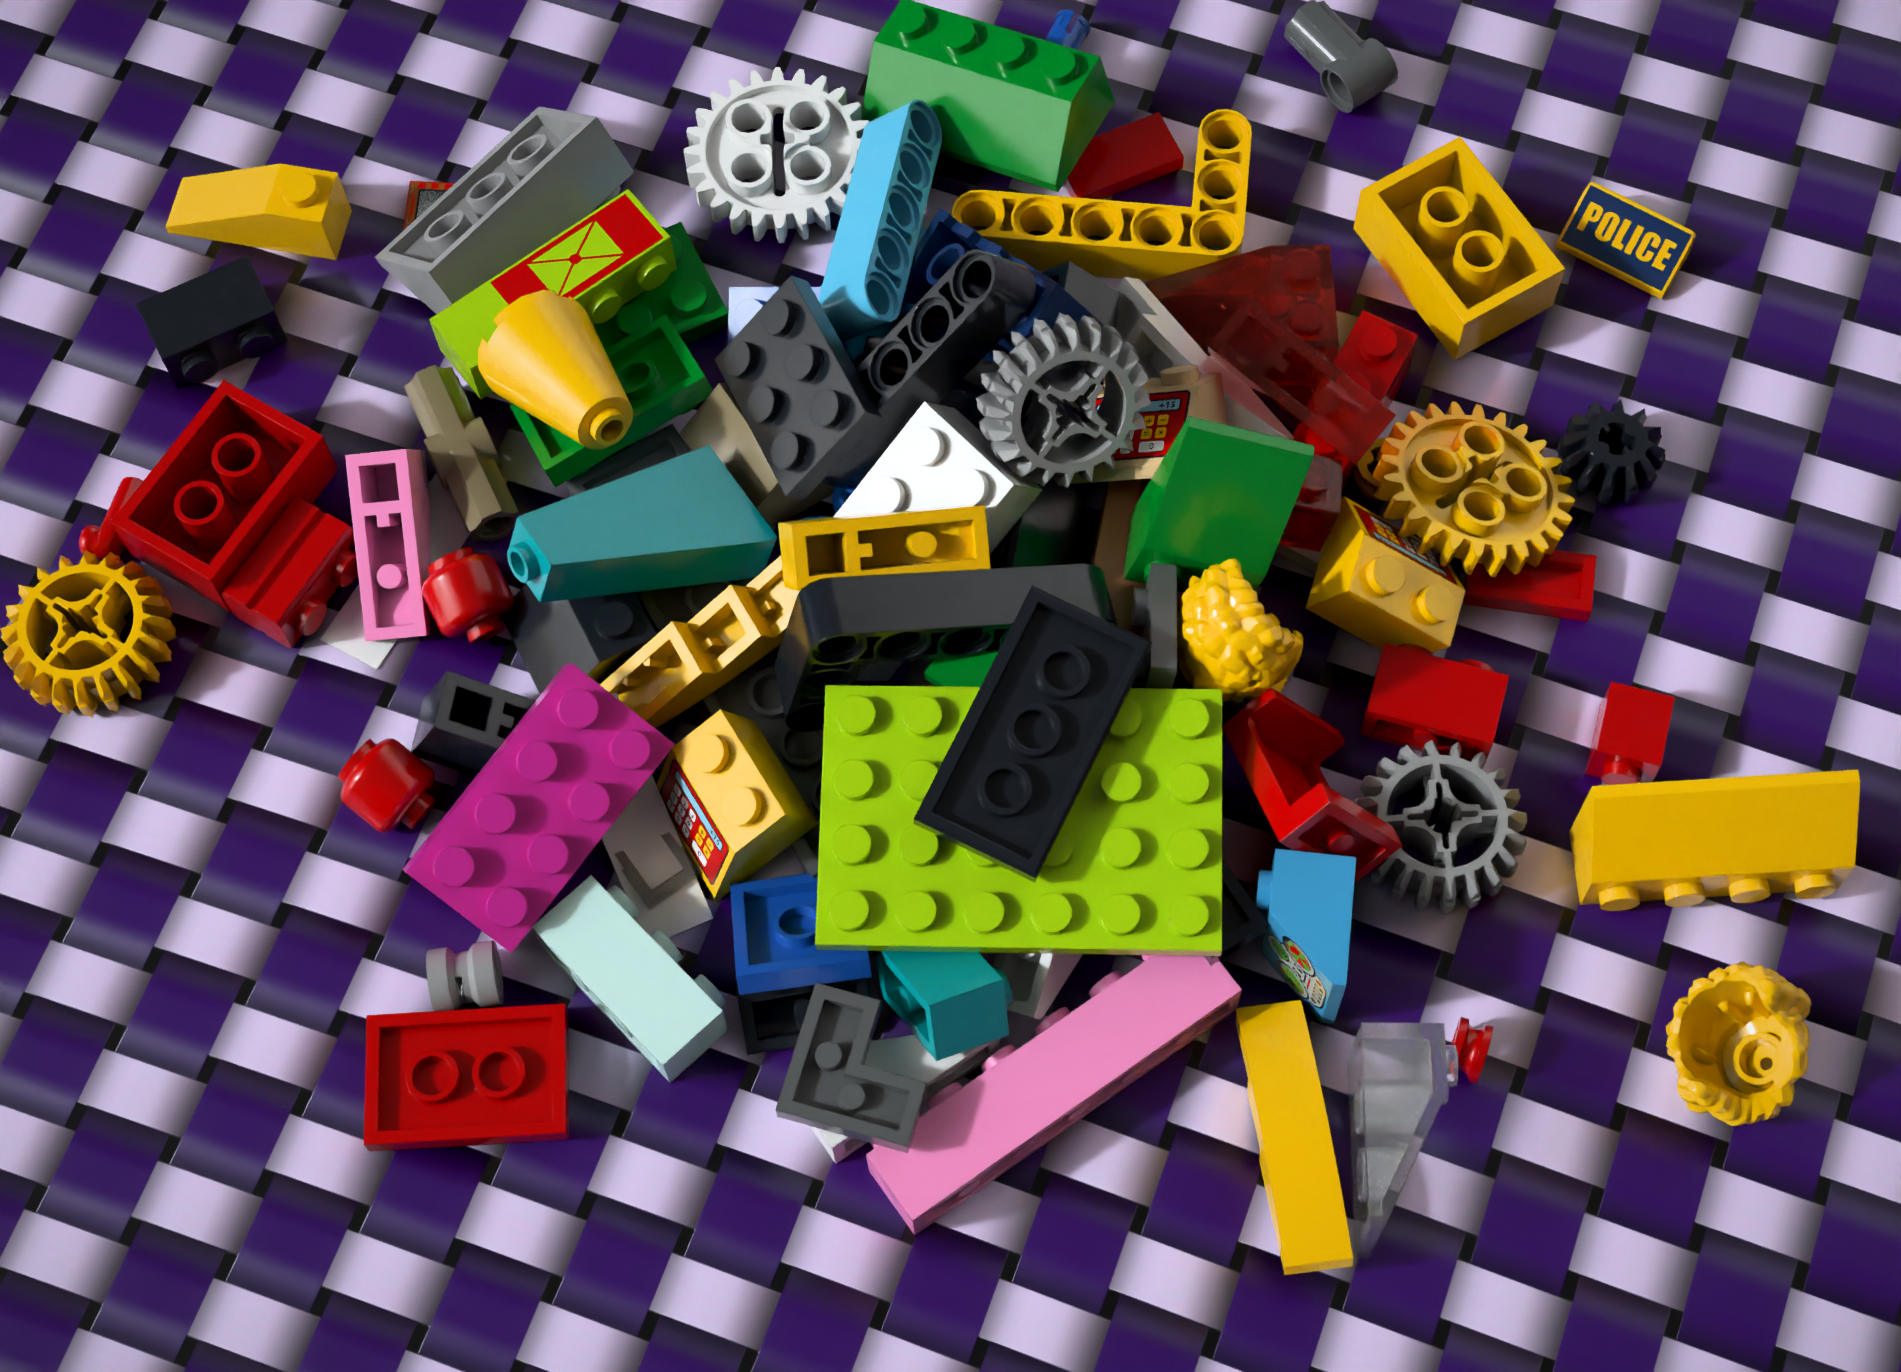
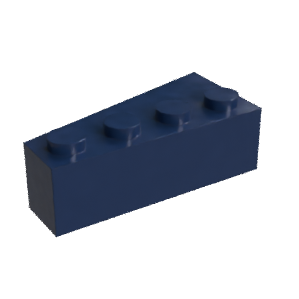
[894,208,1104,368]

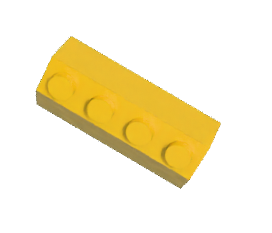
[1569,770,1861,911]

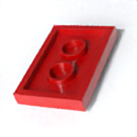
[364,1004,569,1151]

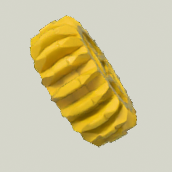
[0,550,176,718]

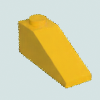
[165,163,352,260]
[778,505,991,591]

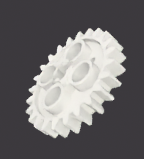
[684,67,869,243]

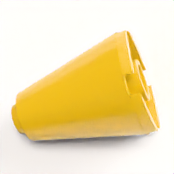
[478,290,633,450]

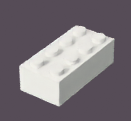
[834,401,1043,681]

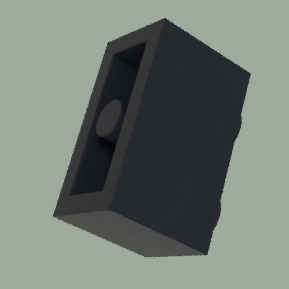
[136,255,288,389]

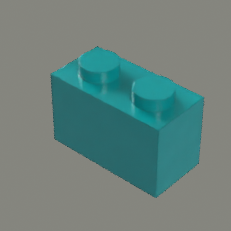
[875,951,1013,1061]

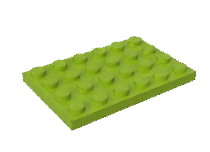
[815,685,1222,956]

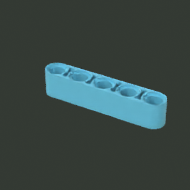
[818,99,942,342]

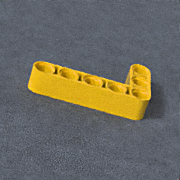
[952,109,1252,286]

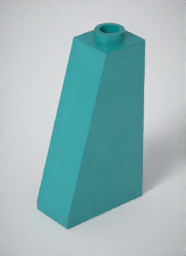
[507,445,777,603]

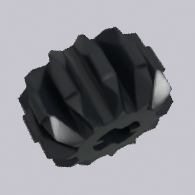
[1557,399,1666,507]

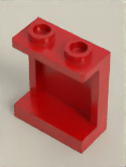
[1222,688,1403,884]

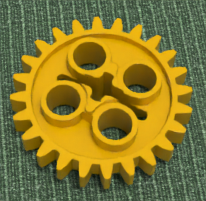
[1372,401,1575,577]

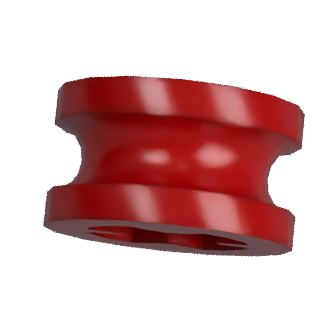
[1444,1017,1494,1083]

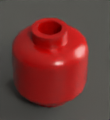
[421,547,514,644]
[337,738,437,833]

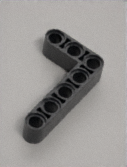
[820,249,1036,489]
[774,564,1118,732]

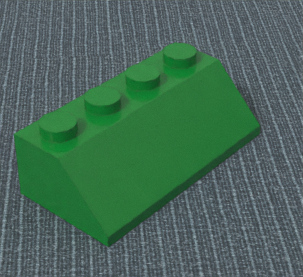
[861,0,1115,192]

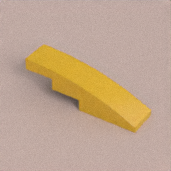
[600,556,800,729]
[1236,1000,1353,1275]

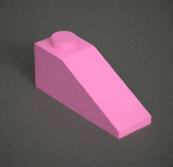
[345,449,431,641]

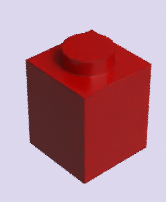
[1585,681,1675,785]

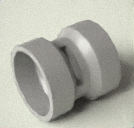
[426,940,504,1011]

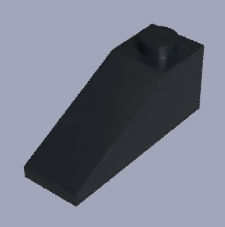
[411,670,536,775]

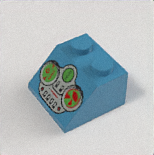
[1253,848,1356,1024]

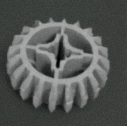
[976,312,1152,489]
[1354,740,1527,915]

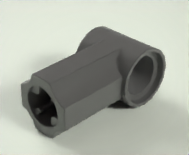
[1284,0,1398,113]

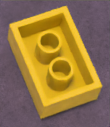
[1353,137,1565,361]

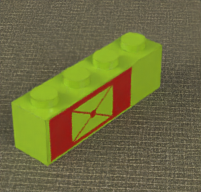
[429,189,677,399]

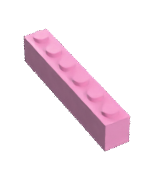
[866,955,1242,1235]

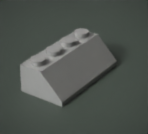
[375,106,634,314]

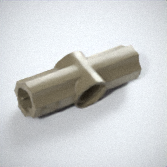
[404,365,520,543]

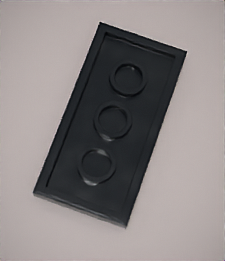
[914,585,1153,883]

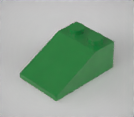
[1124,416,1314,593]

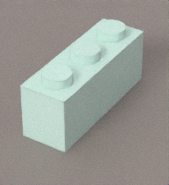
[532,875,729,1083]

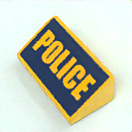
[1555,182,1696,300]

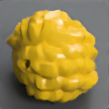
[1177,558,1303,704]
[1666,962,1811,1126]

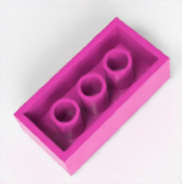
[403,663,675,953]

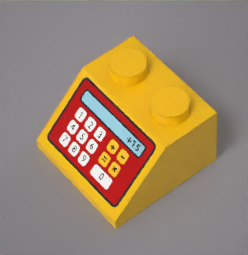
[1305,497,1465,653]
[656,709,818,899]

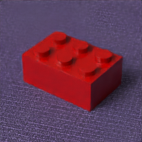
[111,380,338,612]

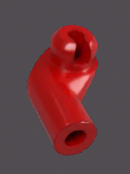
[79,477,143,562]

